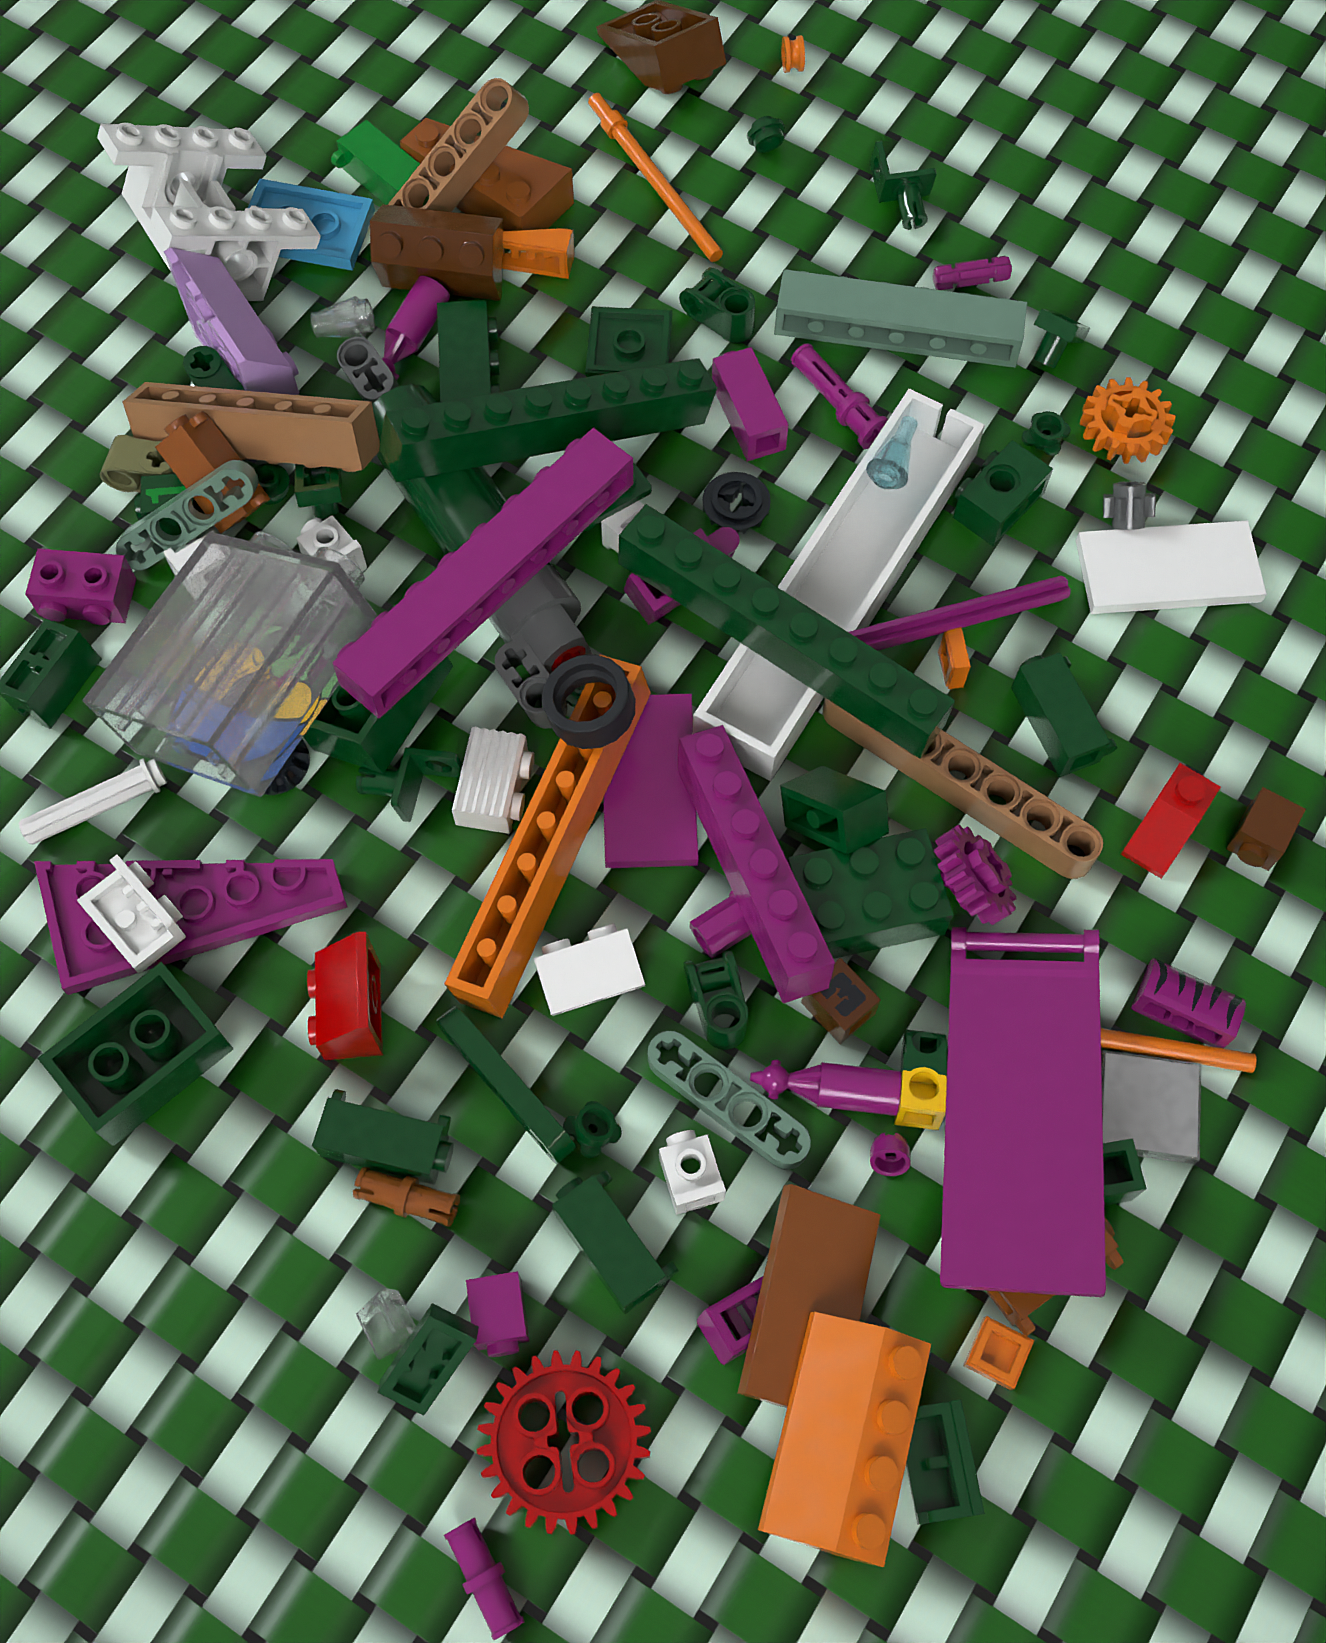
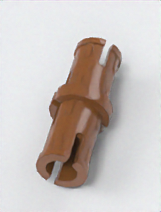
[353,1166,460,1227]

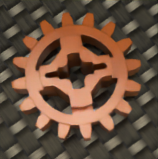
[1080,377,1176,464]

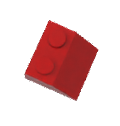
[307,932,383,1060]

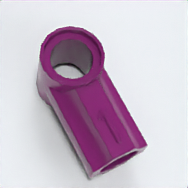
[689,890,752,959]

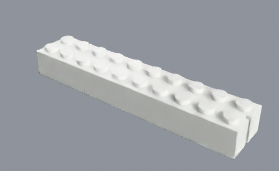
[692,389,985,781]

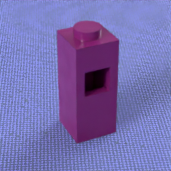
[712,347,789,462]

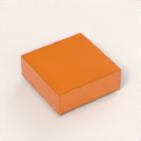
[938,627,971,689]
[963,1316,1034,1390]

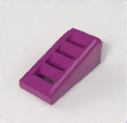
[697,1276,763,1365]

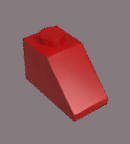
[1121,763,1221,879]

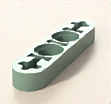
[115,460,258,570]
[648,1031,811,1169]

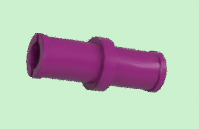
[444,1517,525,1640]

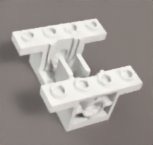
[97,123,321,301]

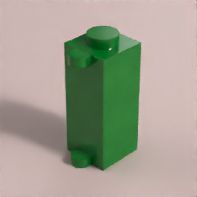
[331,120,429,206]

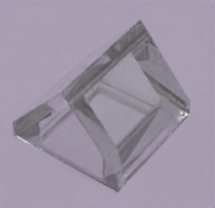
[356,1289,416,1360]

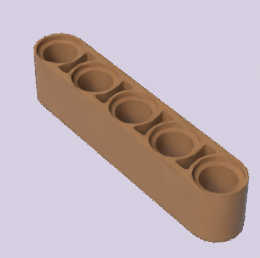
[388,78,529,212]

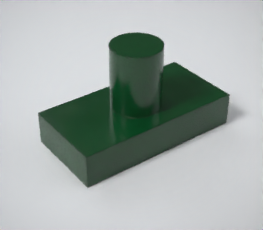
[1033,309,1090,368]
[295,464,342,518]
[377,1303,479,1416]

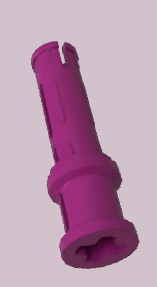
[791,343,888,449]

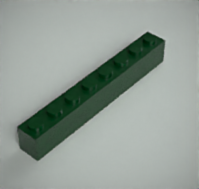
[379,358,718,482]
[618,504,955,759]

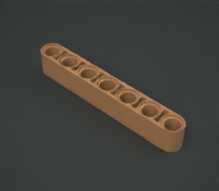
[823,698,1103,879]

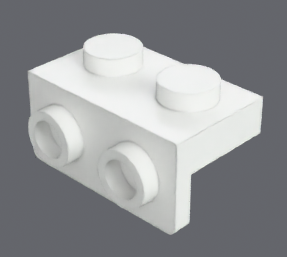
[77,855,186,974]

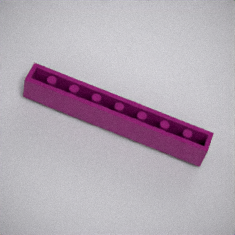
[332,428,633,719]

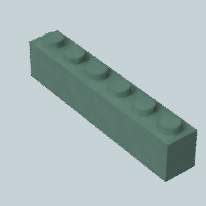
[774,269,1027,368]

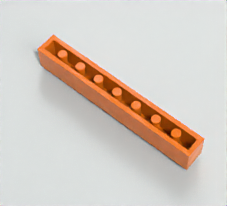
[444,655,651,1018]

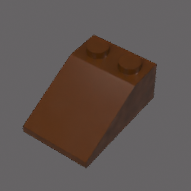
[596,0,727,94]

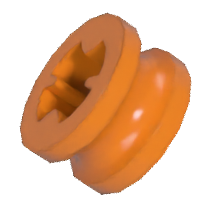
[781,35,805,73]

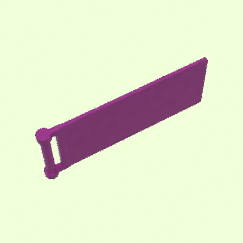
[940,927,1106,1297]

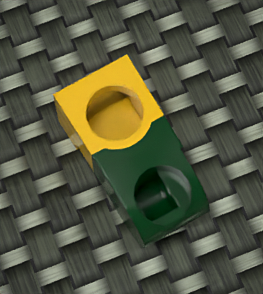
[894,1029,947,1130]

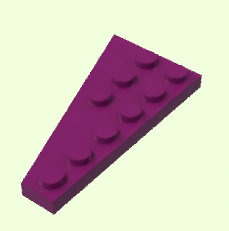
[34,859,348,995]

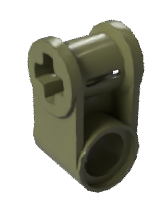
[100,435,175,493]

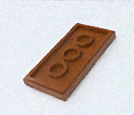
[738,1184,880,1408]

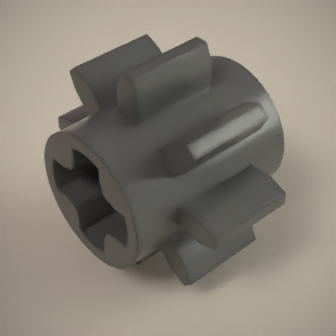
[1103,481,1156,530]

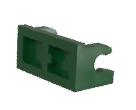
[0,618,102,729]
[906,1399,985,1525]

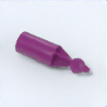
[382,276,450,381]
[750,1060,901,1116]

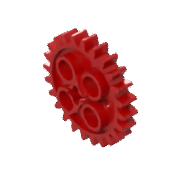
[476,1350,651,1535]

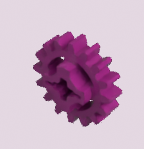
[934,825,1017,925]

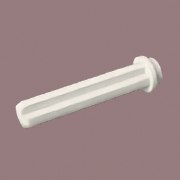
[19,758,167,845]

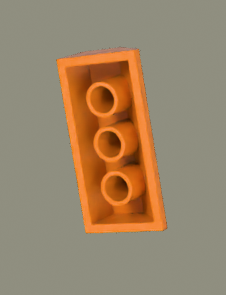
[758,1312,931,1567]

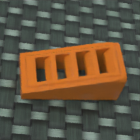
[502,228,574,279]

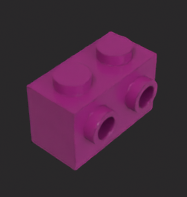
[25,548,136,625]

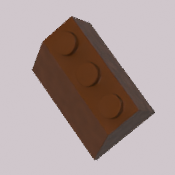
[370,204,503,301]

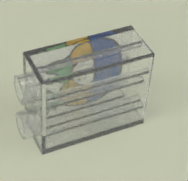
[82,531,378,797]

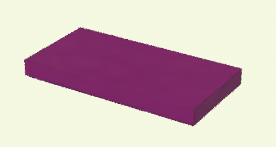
[604,694,698,868]

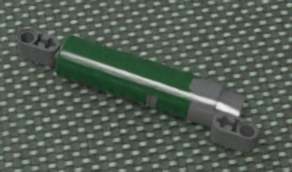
[337,337,592,729]

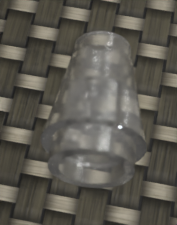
[311,296,375,338]

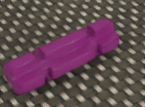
[933,256,1012,290]

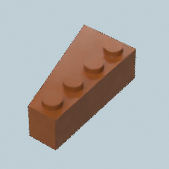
[400,118,574,232]

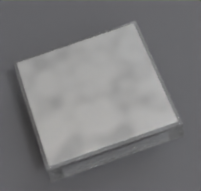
[1101,1050,1201,1164]

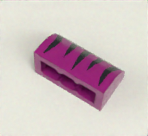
[1130,958,1246,1049]

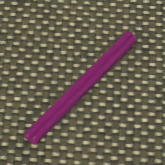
[849,576,1071,651]

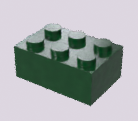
[299,613,453,774]
[787,828,953,959]
[37,962,234,1146]

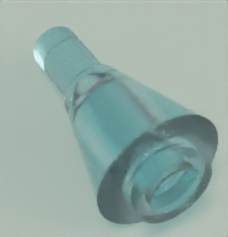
[866,416,918,489]

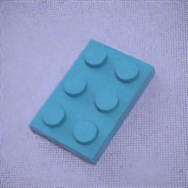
[248,179,375,271]

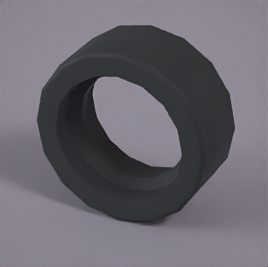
[542,654,636,749]

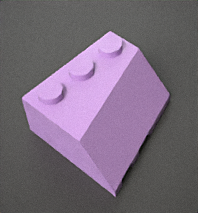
[164,247,299,395]

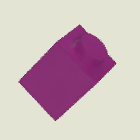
[466,1271,530,1357]

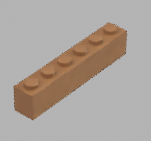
[122,382,380,472]

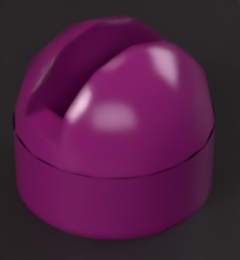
[870,1133,911,1176]

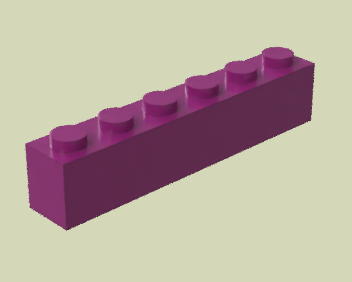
[677,725,835,1004]

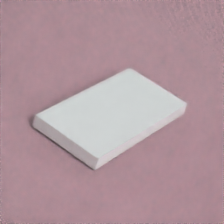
[1076,520,1267,614]

